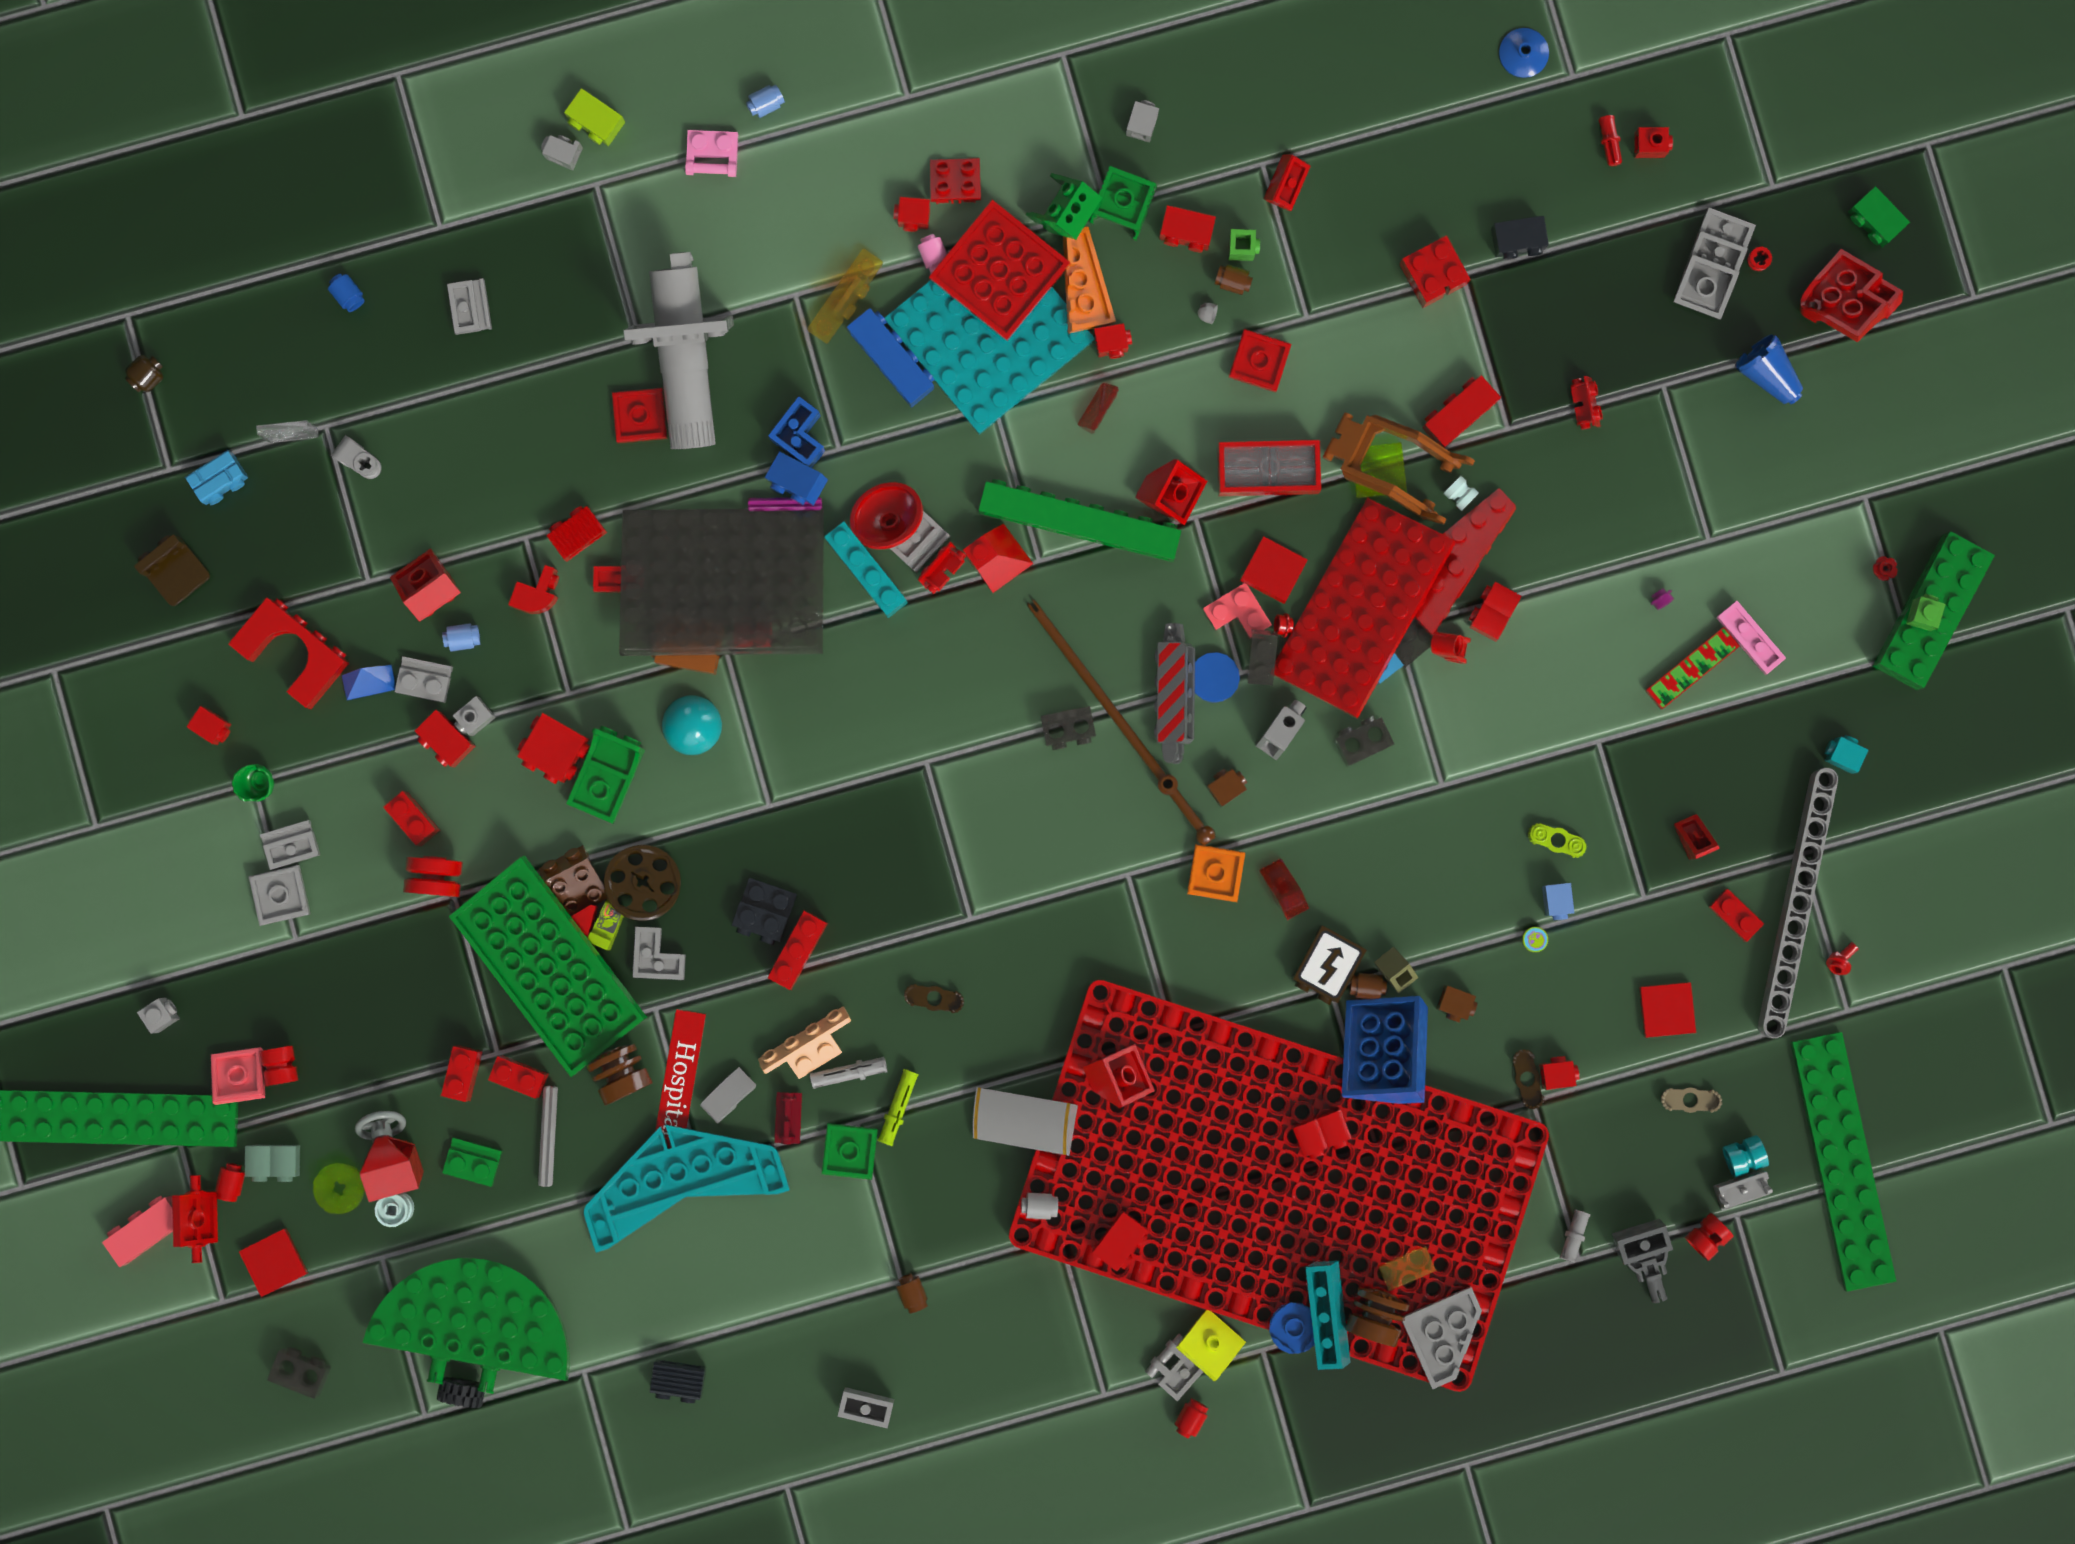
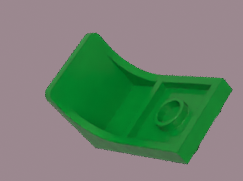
[566,725,645,824]

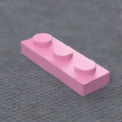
[1716,601,1786,675]

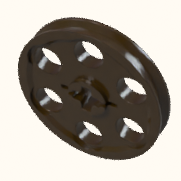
[604,845,681,921]

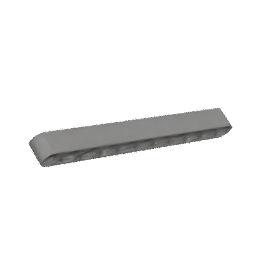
[1758,768,1838,1038]

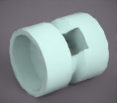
[375,1193,414,1227]

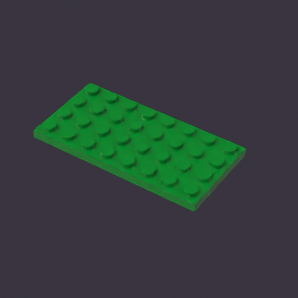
[449,855,647,1077]

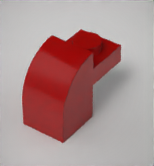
[508,565,559,614]

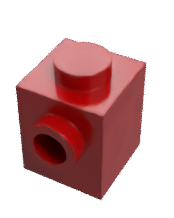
[1634,127,1673,158]
[894,197,931,232]
[1094,323,1132,359]
[187,706,231,745]
[1539,1056,1579,1090]

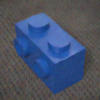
[765,451,828,506]

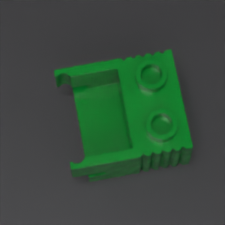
[1090,166,1157,241]
[1025,173,1102,240]

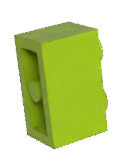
[564,88,625,146]

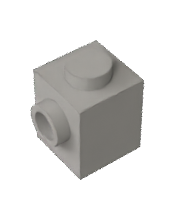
[453,696,496,736]
[137,998,180,1034]

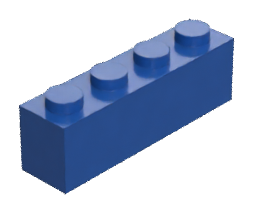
[847,308,935,408]

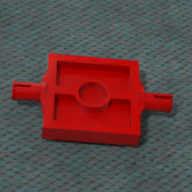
[172,1175,218,1263]

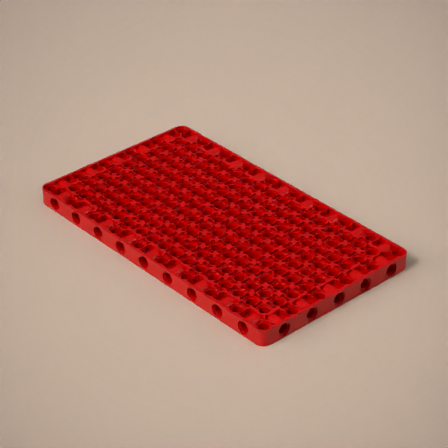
[1009,980,1549,1392]

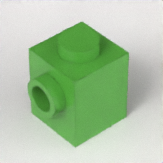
[1228,229,1260,261]
[1906,594,1945,631]

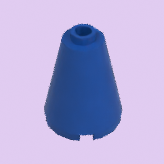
[1735,334,1803,404]

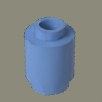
[746,84,785,118]
[442,623,481,652]

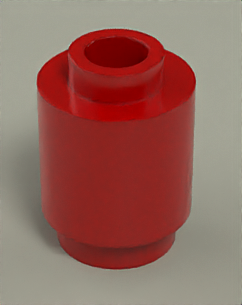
[215,1163,245,1202]
[1174,1398,1209,1439]

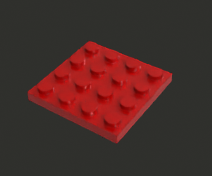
[929,200,1070,341]

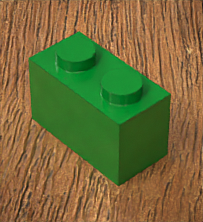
[1848,186,1910,248]

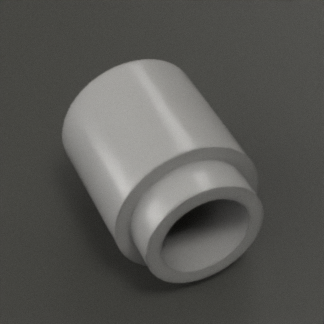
[1021,1193,1058,1220]

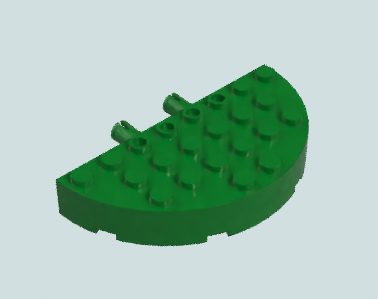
[363,1258,570,1394]

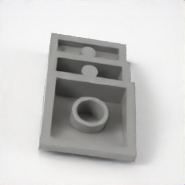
[1673,208,1756,320]

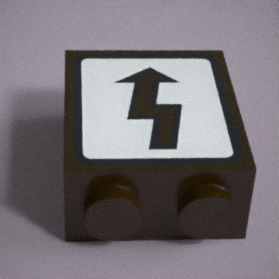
[1291,925,1367,1005]

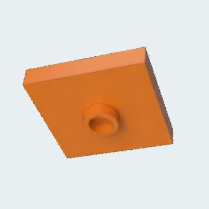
[1187,844,1245,902]

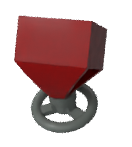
[355,1111,424,1202]

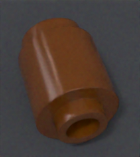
[1215,264,1253,295]
[1349,973,1387,999]
[895,1273,928,1314]

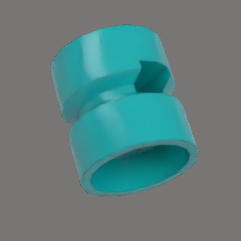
[1722,1135,1769,1178]

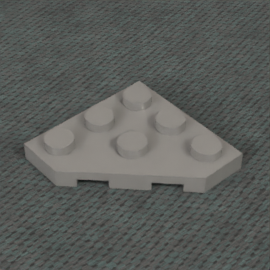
[1402,1286,1482,1389]

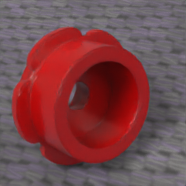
[1873,556,1898,581]
[1274,613,1294,638]

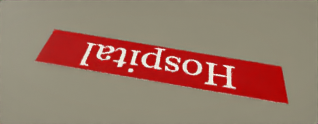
[655,1009,706,1149]

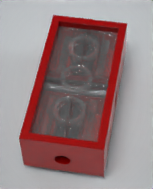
[1217,440,1321,496]

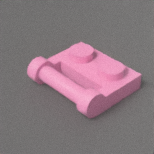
[685,130,738,177]

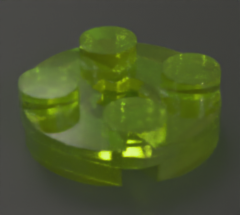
[313,1163,365,1214]

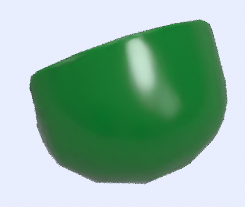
[232,764,275,802]

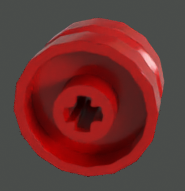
[403,856,463,897]

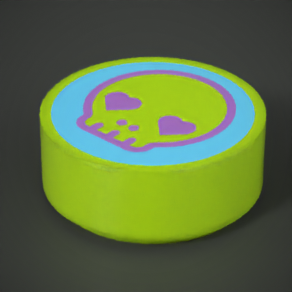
[1522,927,1548,952]

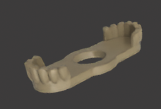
[1661,1087,1722,1113]

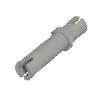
[810,1056,888,1089]

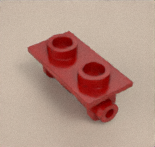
[1570,376,1603,430]
[918,542,966,594]

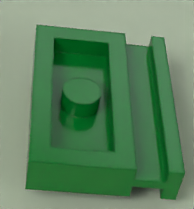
[442,1137,503,1187]

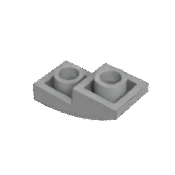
[700,1067,756,1124]

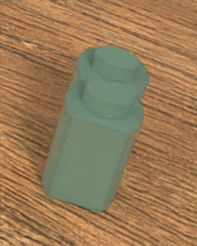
[245,1145,300,1182]

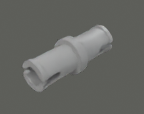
[1559,1209,1591,1263]

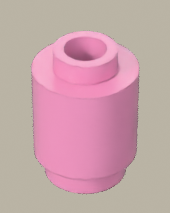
[917,234,947,274]

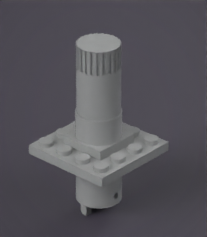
[624,252,734,449]

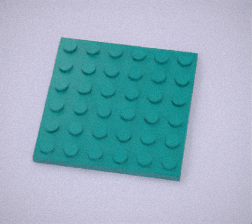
[885,280,1095,435]

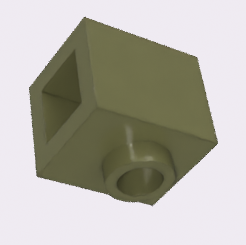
[1374,947,1419,993]

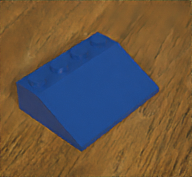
[1342,996,1428,1104]

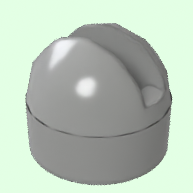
[1197,303,1218,324]

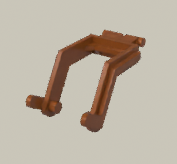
[1322,412,1475,524]

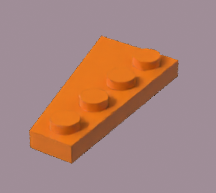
[1063,227,1116,334]

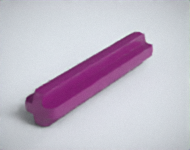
[748,497,822,512]

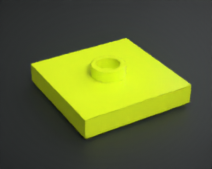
[1176,1310,1246,1381]

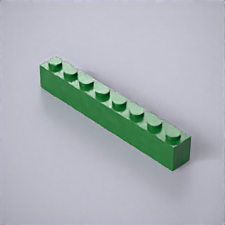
[979,479,1182,562]

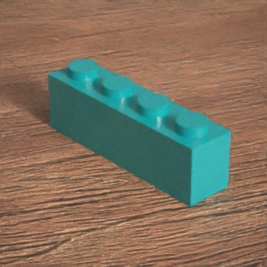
[824,522,908,618]
[1306,1261,1351,1370]

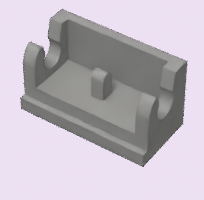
[1713,1170,1773,1210]

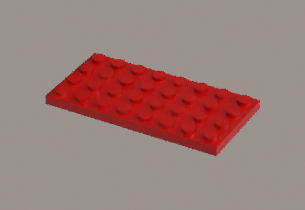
[1270,498,1456,718]

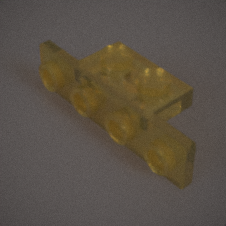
[807,249,883,344]

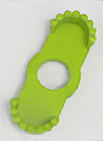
[1527,823,1586,858]

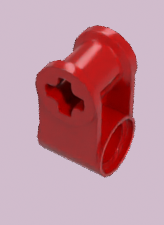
[1431,632,1471,664]

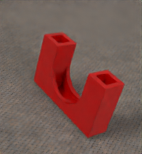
[228,598,349,709]

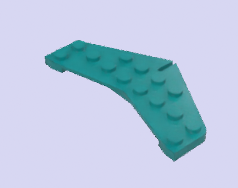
[584,1124,790,1253]

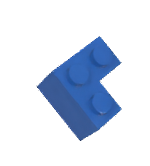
[768,397,825,468]

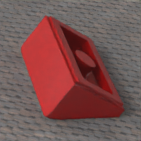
[1264,154,1310,211]

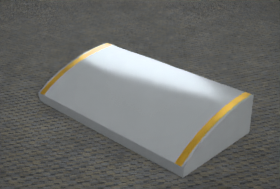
[973,1087,1078,1156]

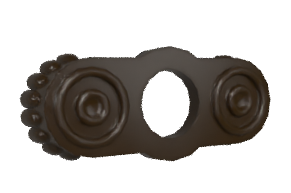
[904,984,964,1013]
[1512,1049,1545,1109]

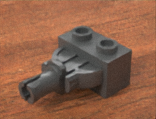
[1612,1218,1673,1303]

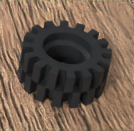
[436,1377,486,1408]

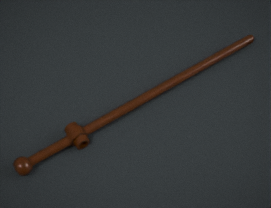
[1027,599,1216,845]

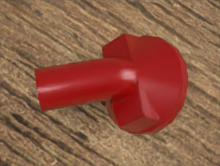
[1826,942,1859,975]

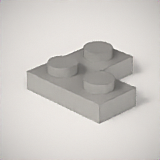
[633,927,686,980]

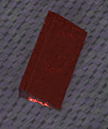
[1078,383,1119,434]

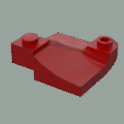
[1800,249,1903,342]

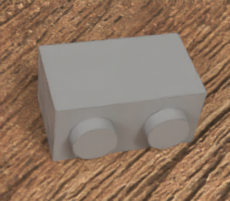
[838,1387,895,1428]

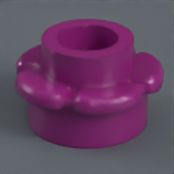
[1650,588,1674,611]

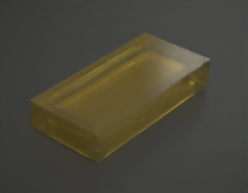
[1378,1246,1436,1291]

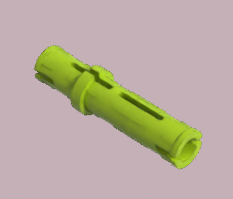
[877,1069,919,1146]

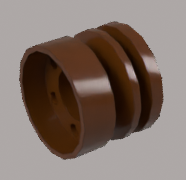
[586,1044,653,1106]
[1345,1287,1410,1347]

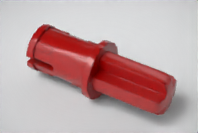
[1598,115,1622,166]

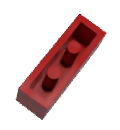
[1422,375,1501,448]
[768,911,828,990]

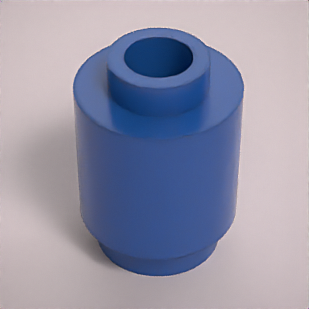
[328,274,365,312]

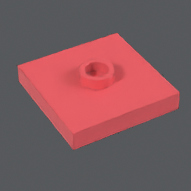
[211,1047,265,1105]

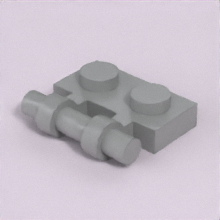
[1145,1333,1203,1401]

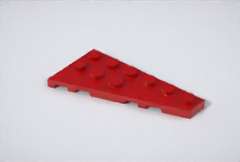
[1414,488,1516,637]

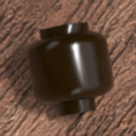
[125,355,163,392]

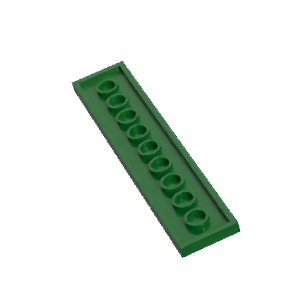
[1791,1032,1897,1292]
[0,1090,238,1147]

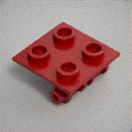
[930,158,981,205]

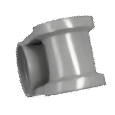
[331,435,381,479]

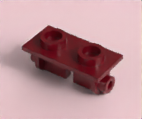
[775,1092,802,1144]

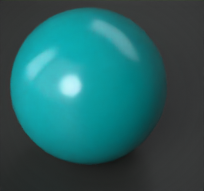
[662,695,722,755]

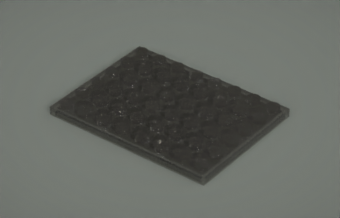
[619,508,824,656]

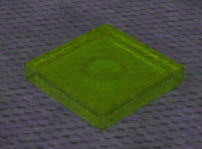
[1355,442,1407,498]

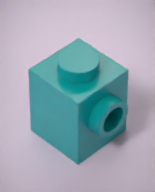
[1825,735,1868,774]

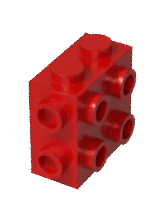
[517,713,590,784]

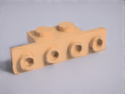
[758,1006,851,1079]

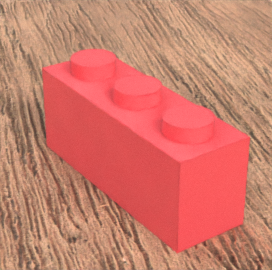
[102,1195,173,1267]

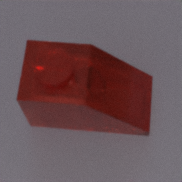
[1259,859,1309,920]

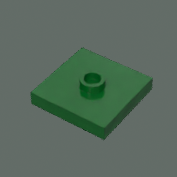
[822,1123,878,1180]

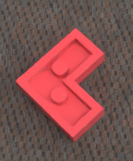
[1203,583,1272,639]

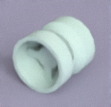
[1443,476,1479,511]

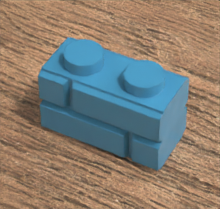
[185,450,248,505]

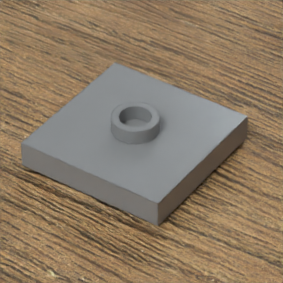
[249,865,311,926]

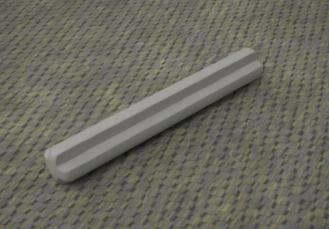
[538,1086,558,1187]

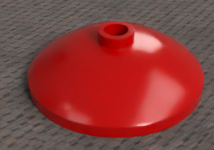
[850,482,923,549]

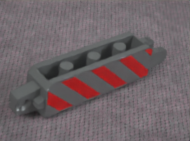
[1154,623,1195,764]

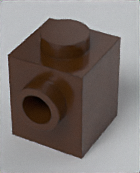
[1207,768,1247,807]
[1436,985,1478,1023]

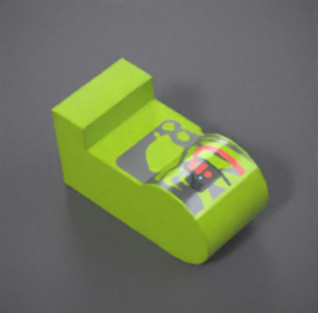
[588,899,625,950]

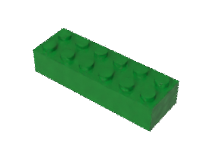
[1872,531,1995,690]

